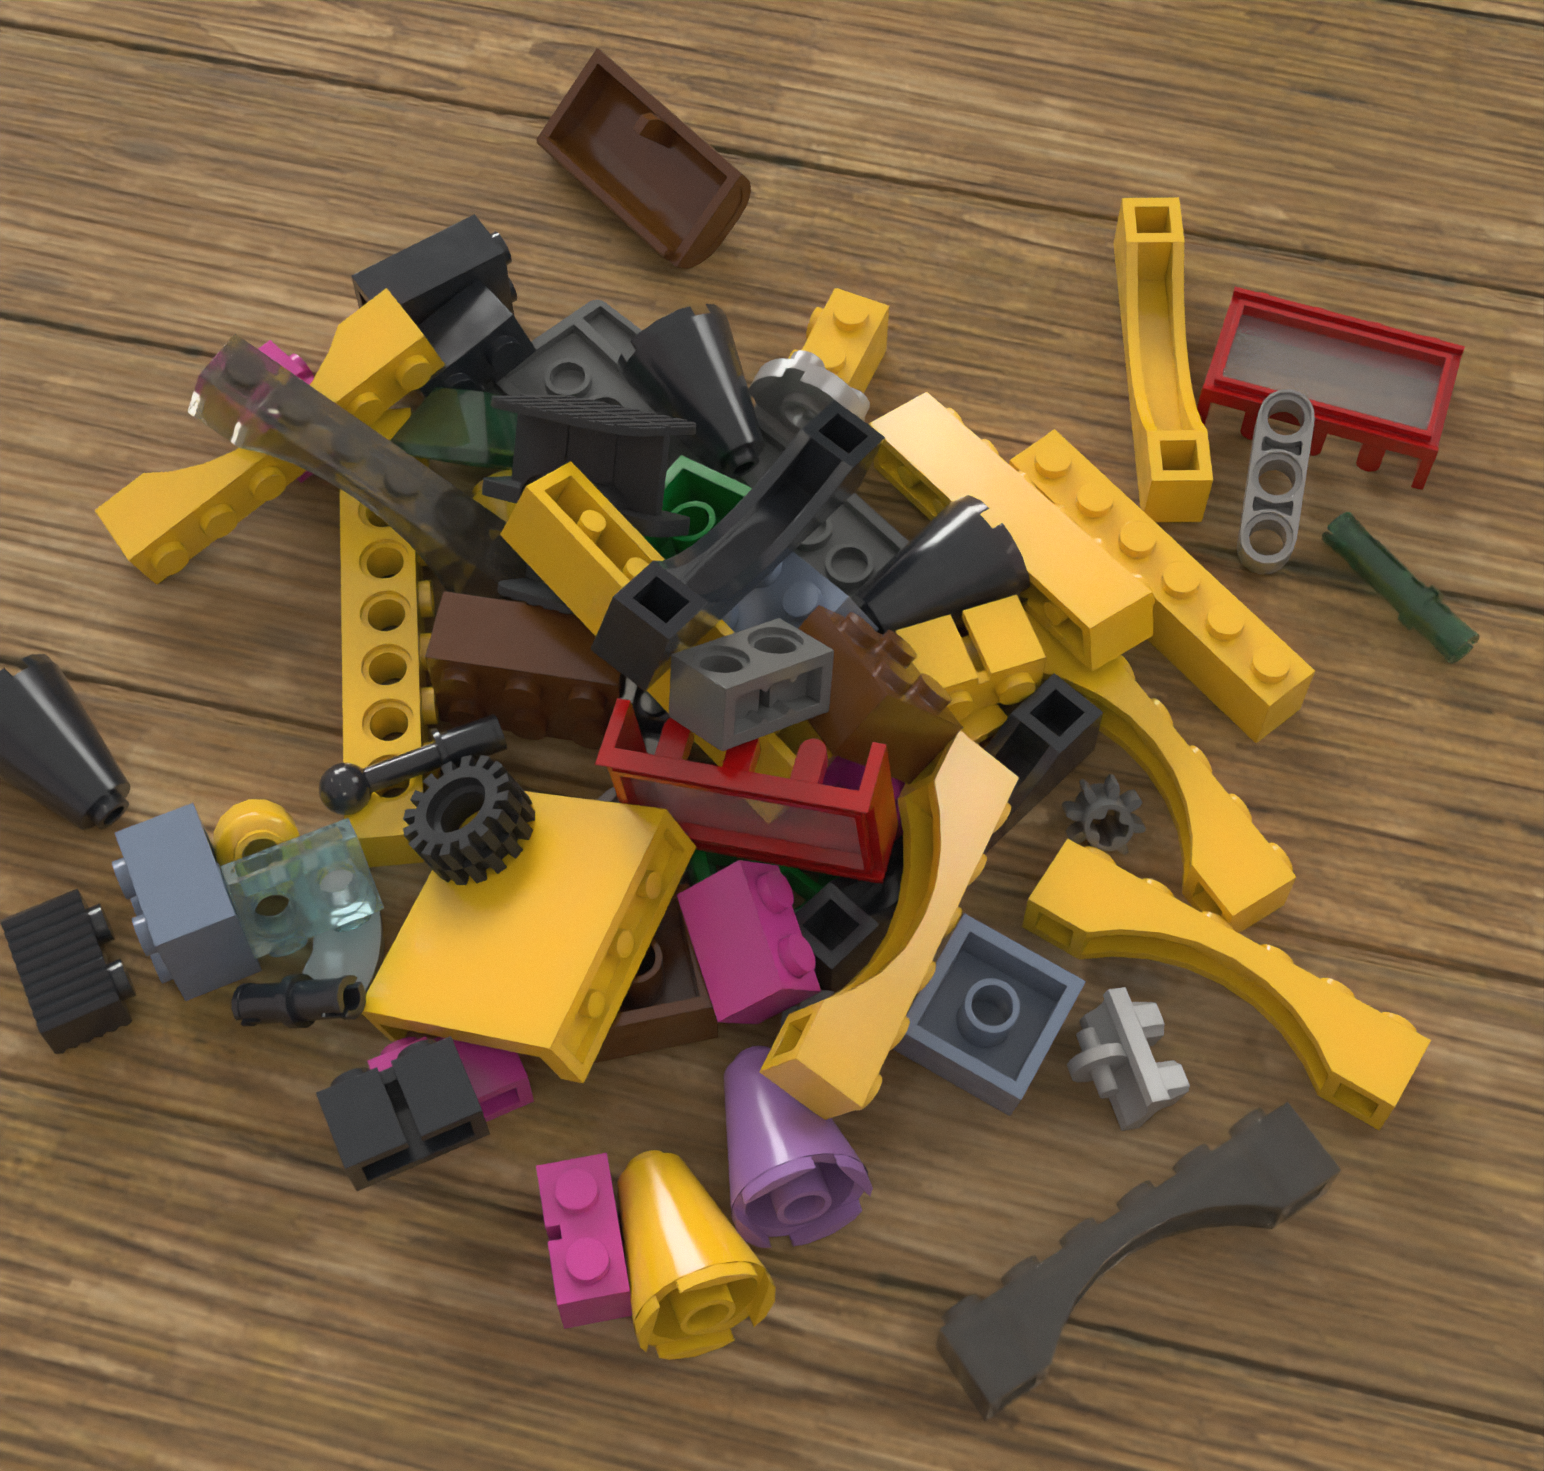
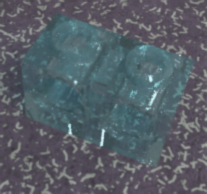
[220,818,384,959]

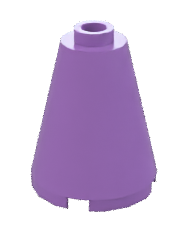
[724,1046,873,1248]

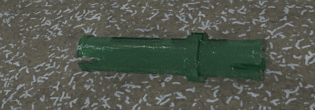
[1321,512,1480,664]

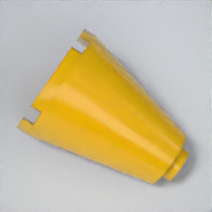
[617,1150,776,1360]

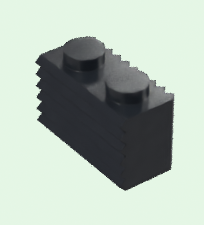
[0,888,136,1054]

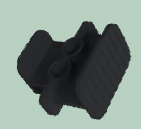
[482,394,696,614]

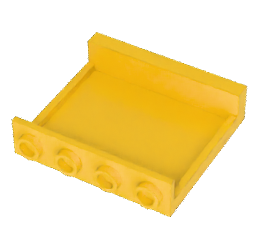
[362,791,696,1084]

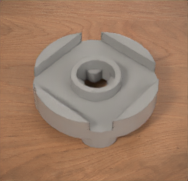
[749,350,870,443]

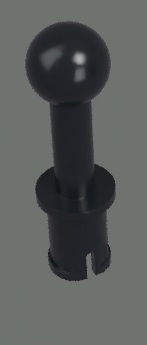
[319,714,508,815]

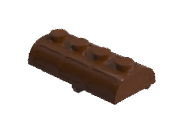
[536,48,751,269]

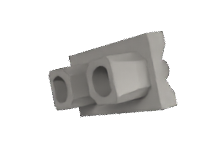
[1067,987,1190,1131]

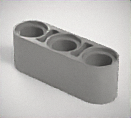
[1237,389,1315,574]

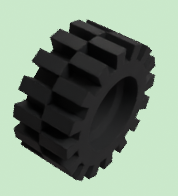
[403,755,535,885]

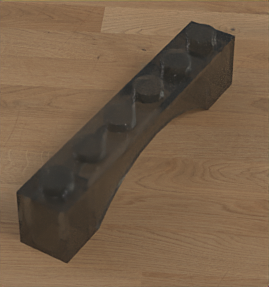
[187,334,527,602]
[936,1102,1341,1421]

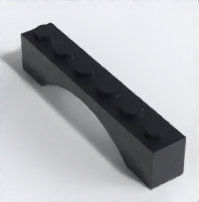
[590,400,885,692]
[795,673,1103,993]

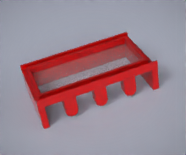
[1197,286,1465,490]
[595,698,899,884]

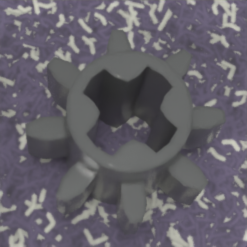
[1062,774,1146,855]

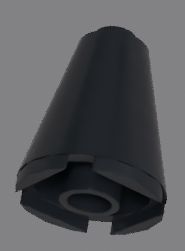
[618,304,765,479]
[851,495,1030,635]
[0,654,130,830]

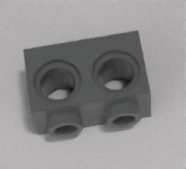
[669,618,834,751]

